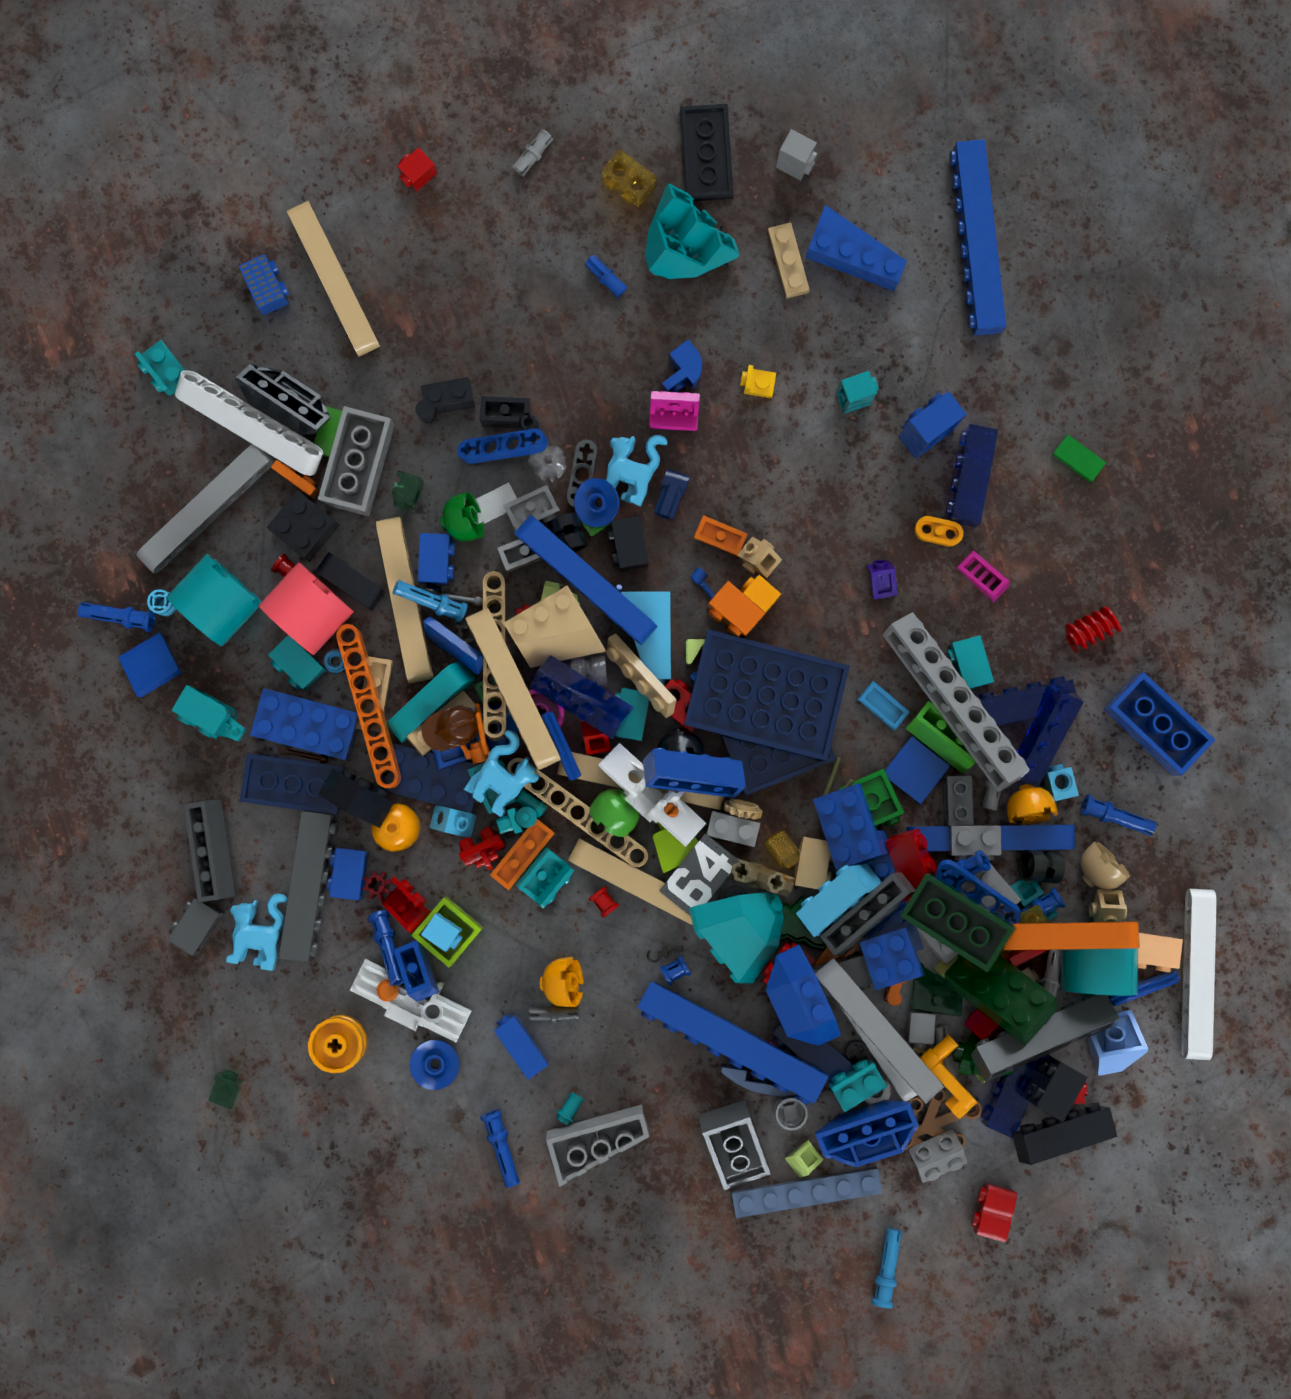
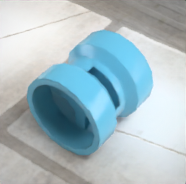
[147,589,177,616]

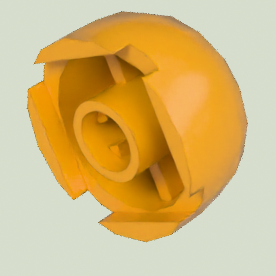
[1007,784,1058,825]
[371,803,421,852]
[540,957,584,1007]

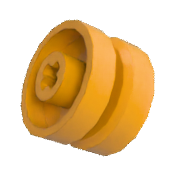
[308,1014,368,1074]

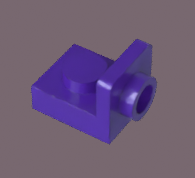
[866,560,898,600]

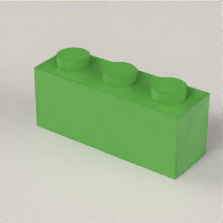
[905,701,975,774]

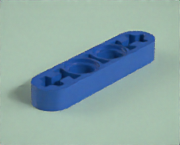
[457,428,548,464]
[936,860,1021,924]

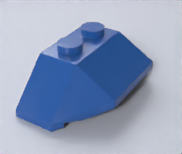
[766,945,841,1046]
[815,1100,919,1167]

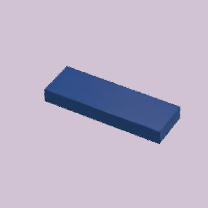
[423,616,483,675]

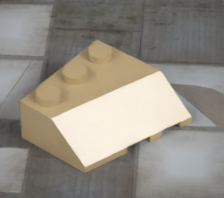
[504,585,606,668]

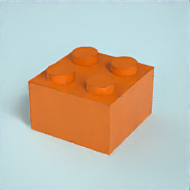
[707,581,765,639]

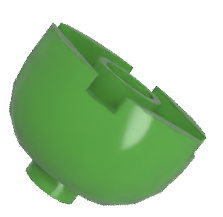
[589,788,640,837]

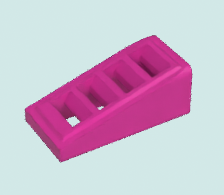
[957,550,1010,603]

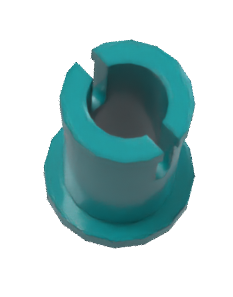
[515,789,548,818]
[556,1091,584,1125]

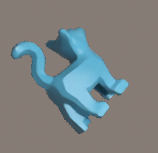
[606,435,667,507]
[464,730,539,817]
[226,893,288,971]

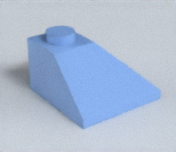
[1087,1010,1148,1076]

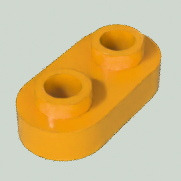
[914,516,963,547]

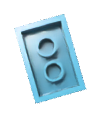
[796,864,882,937]

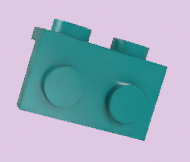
[515,847,574,908]

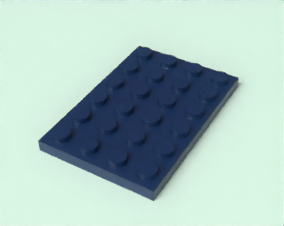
[684,629,850,761]

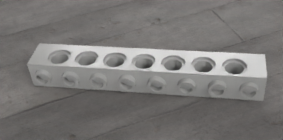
[883,612,1030,793]

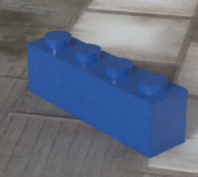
[643,748,746,798]

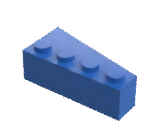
[805,205,907,291]

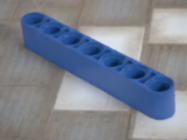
[514,515,658,645]
[906,825,1075,851]

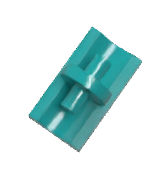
[496,807,537,834]

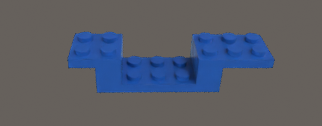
[813,783,924,990]

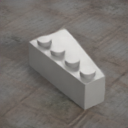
[546,1104,649,1187]

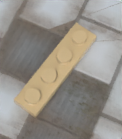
[606,634,676,718]

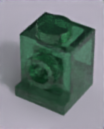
[392,470,424,511]

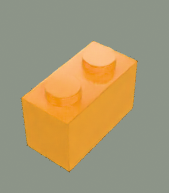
[740,575,781,614]

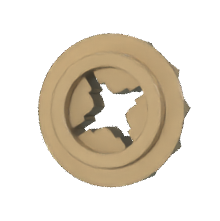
[724,799,763,820]

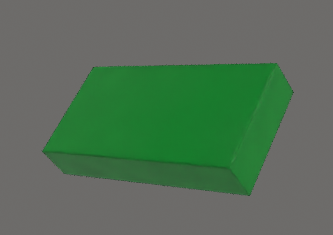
[1052,434,1107,483]

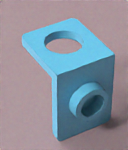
[430,805,476,838]

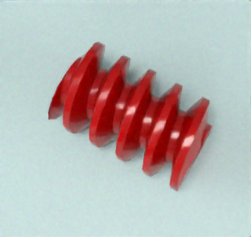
[1065,606,1122,653]

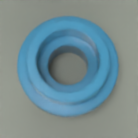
[323,649,345,673]

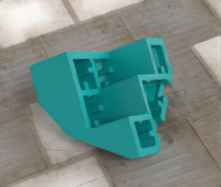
[645,183,740,279]
[689,892,784,984]

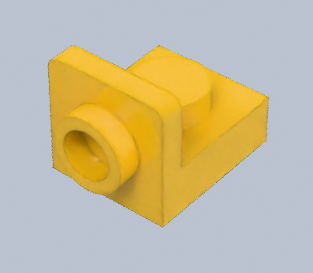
[740,365,776,398]

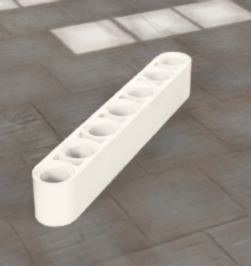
[175,370,323,476]
[1181,889,1216,1060]

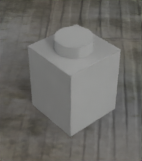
[905,1010,936,1048]

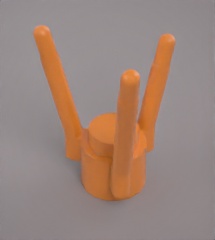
[460,703,490,764]

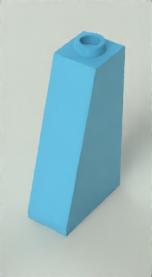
[621,592,671,685]

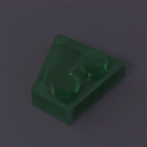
[911,962,963,1017]

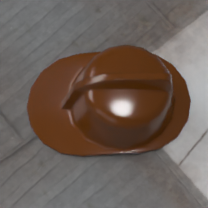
[422,705,478,751]

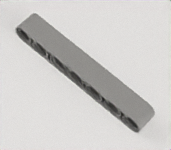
[136,444,275,574]
[815,958,944,1104]

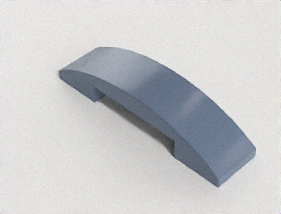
[720,1064,796,1096]

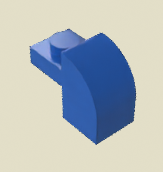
[662,339,702,393]

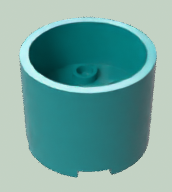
[166,553,262,647]
[1060,948,1138,996]

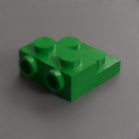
[838,769,904,831]

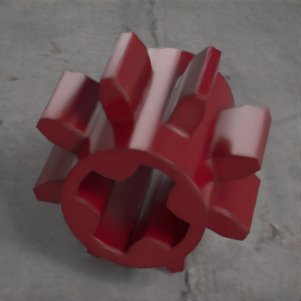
[362,870,393,901]

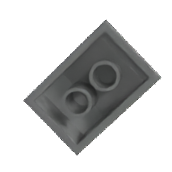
[698,1100,771,1190]

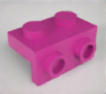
[649,391,700,431]

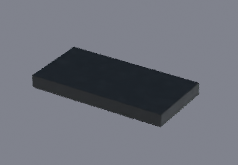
[680,104,734,201]

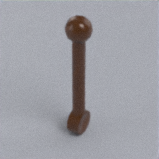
[278,746,328,764]

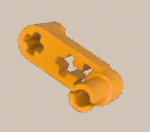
[920,1034,978,1119]

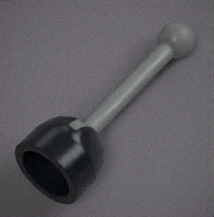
[425,584,483,606]

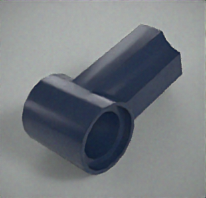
[654,468,690,520]

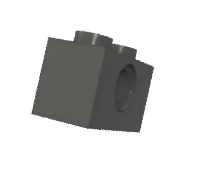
[942,776,974,826]

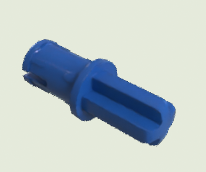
[585,255,628,298]

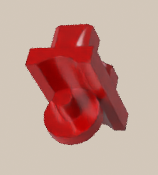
[459,826,506,871]

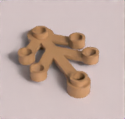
[905,1089,982,1150]

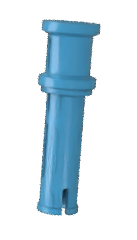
[392,579,467,624]
[871,1228,902,1309]

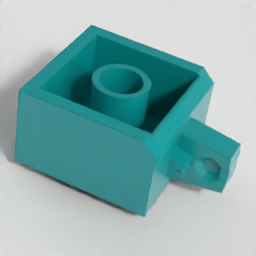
[171,685,247,741]

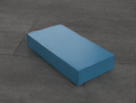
[857,681,910,731]

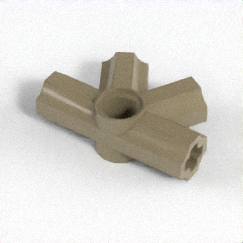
[728,858,795,897]

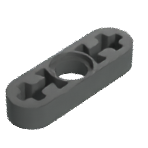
[567,439,597,509]

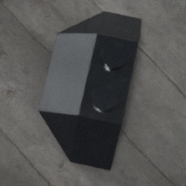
[235,364,330,435]

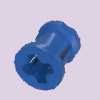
[660,955,691,986]

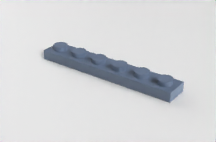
[731,1167,882,1218]

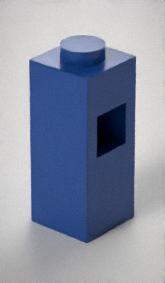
[494,1014,549,1080]

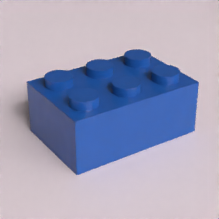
[898,391,967,459]

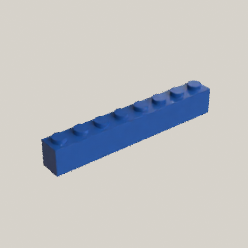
[949,139,1006,336]
[637,981,829,1105]

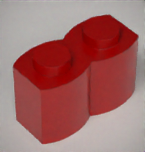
[971,1182,1018,1242]

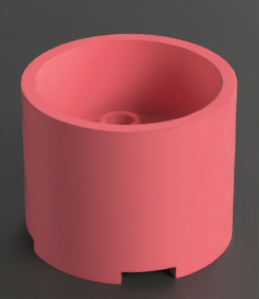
[258,563,354,655]

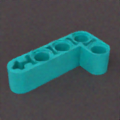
[387,661,477,743]

